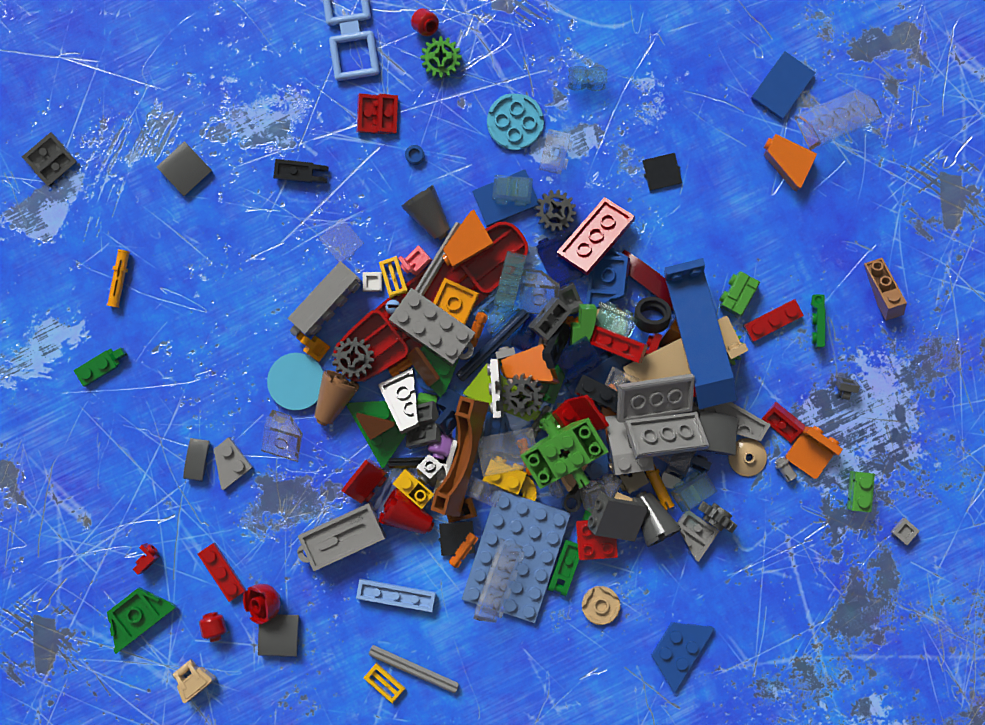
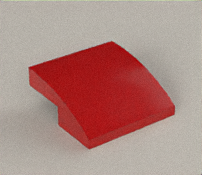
[356,93,398,134]

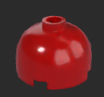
[243,584,281,624]

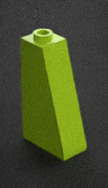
[463,363,541,422]

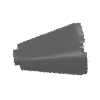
[401,185,450,240]
[636,491,682,547]

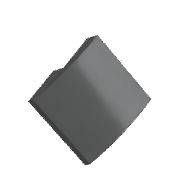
[22,132,77,186]
[157,141,212,196]
[406,401,441,449]
[698,411,737,456]
[258,614,300,657]

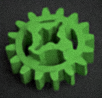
[420,36,462,79]

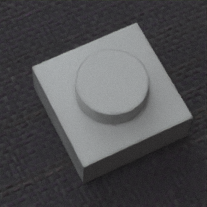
[495,346,516,363]
[891,518,920,545]

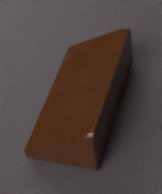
[407,347,440,386]

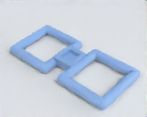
[323,0,380,81]

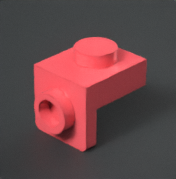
[398,245,432,276]

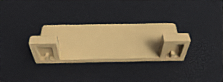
[623,316,749,383]

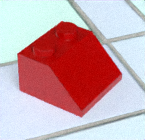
[341,458,387,504]

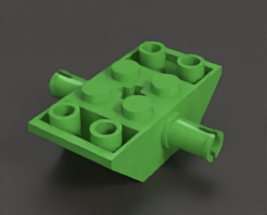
[521,415,609,489]

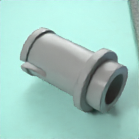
[774,456,797,482]

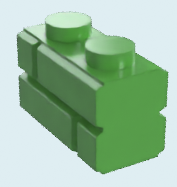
[719,271,760,317]
[847,471,875,512]

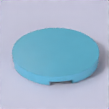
[487,94,544,151]
[267,353,324,410]

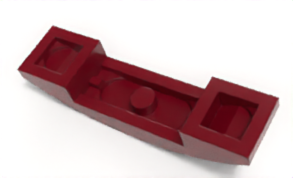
[622,250,673,311]

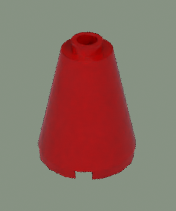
[378,488,434,534]

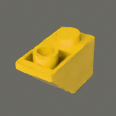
[392,468,434,509]

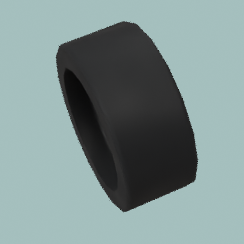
[634,297,671,334]

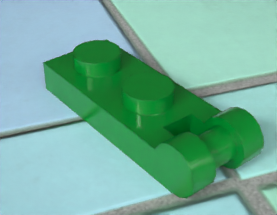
[547,539,579,597]

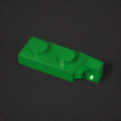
[810,294,825,348]
[73,348,127,387]

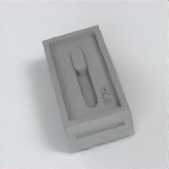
[288,261,362,337]
[389,288,476,367]
[297,502,387,571]

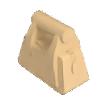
[173,659,216,703]

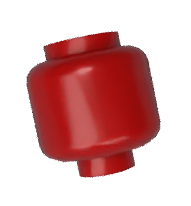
[411,8,439,37]
[199,612,227,642]

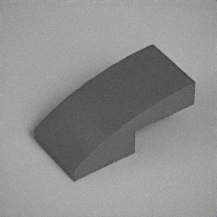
[183,438,210,482]

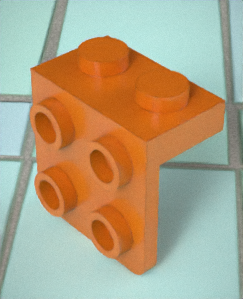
[785,426,843,479]

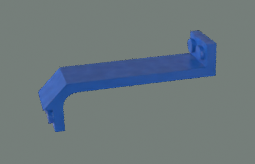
[664,258,737,409]

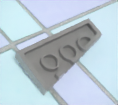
[688,400,771,441]

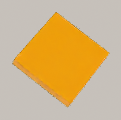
[433,278,479,325]

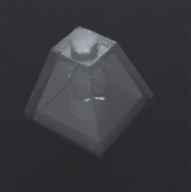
[518,269,560,314]
[261,410,303,462]

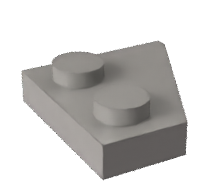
[214,437,253,490]

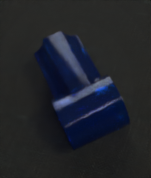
[511,313,536,351]

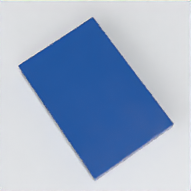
[751,51,816,120]
[472,169,539,226]

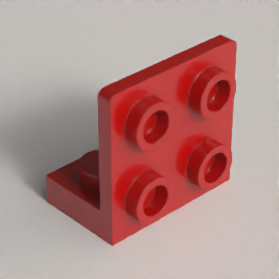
[552,395,609,430]
[576,520,618,560]

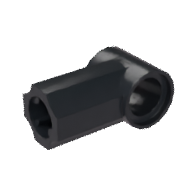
[562,481,595,512]

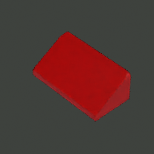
[762,402,805,443]

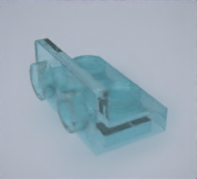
[473,289,520,336]
[595,301,638,338]

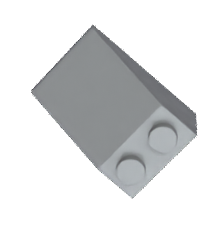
[605,415,654,475]

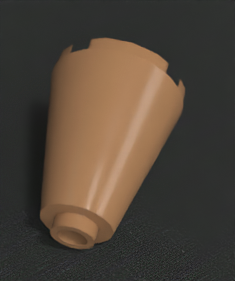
[314,370,360,426]

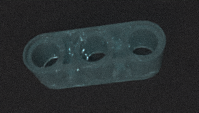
[494,251,526,310]

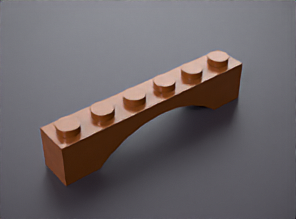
[430,396,489,516]

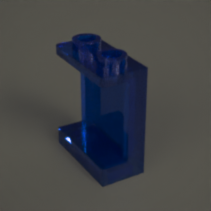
[536,230,586,290]

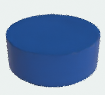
[405,145,424,165]

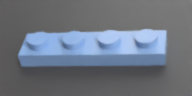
[356,579,436,612]

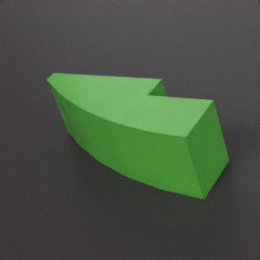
[569,304,597,365]

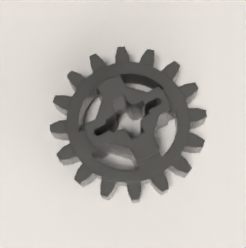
[534,190,576,232]
[332,337,374,380]
[501,373,545,417]
[698,501,738,533]

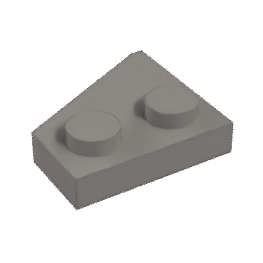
[677,509,719,562]

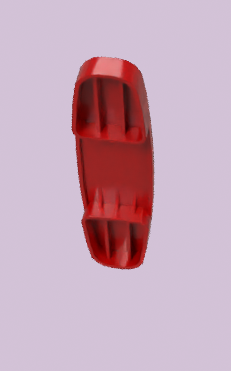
[333,222,528,382]

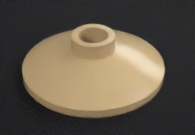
[728,438,767,476]

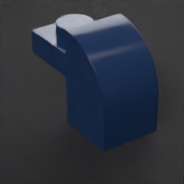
[435,389,460,436]
[665,451,712,480]

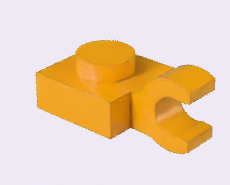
[296,332,330,362]

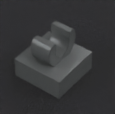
[835,377,860,400]

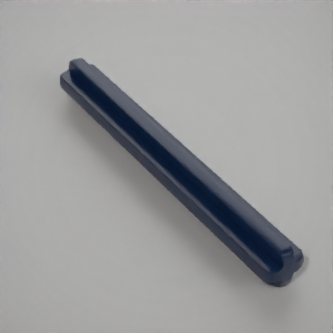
[456,309,530,381]

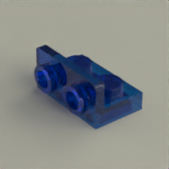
[557,336,601,381]

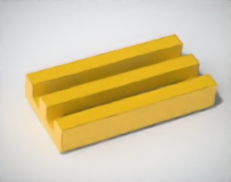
[379,256,408,298]
[364,662,405,704]

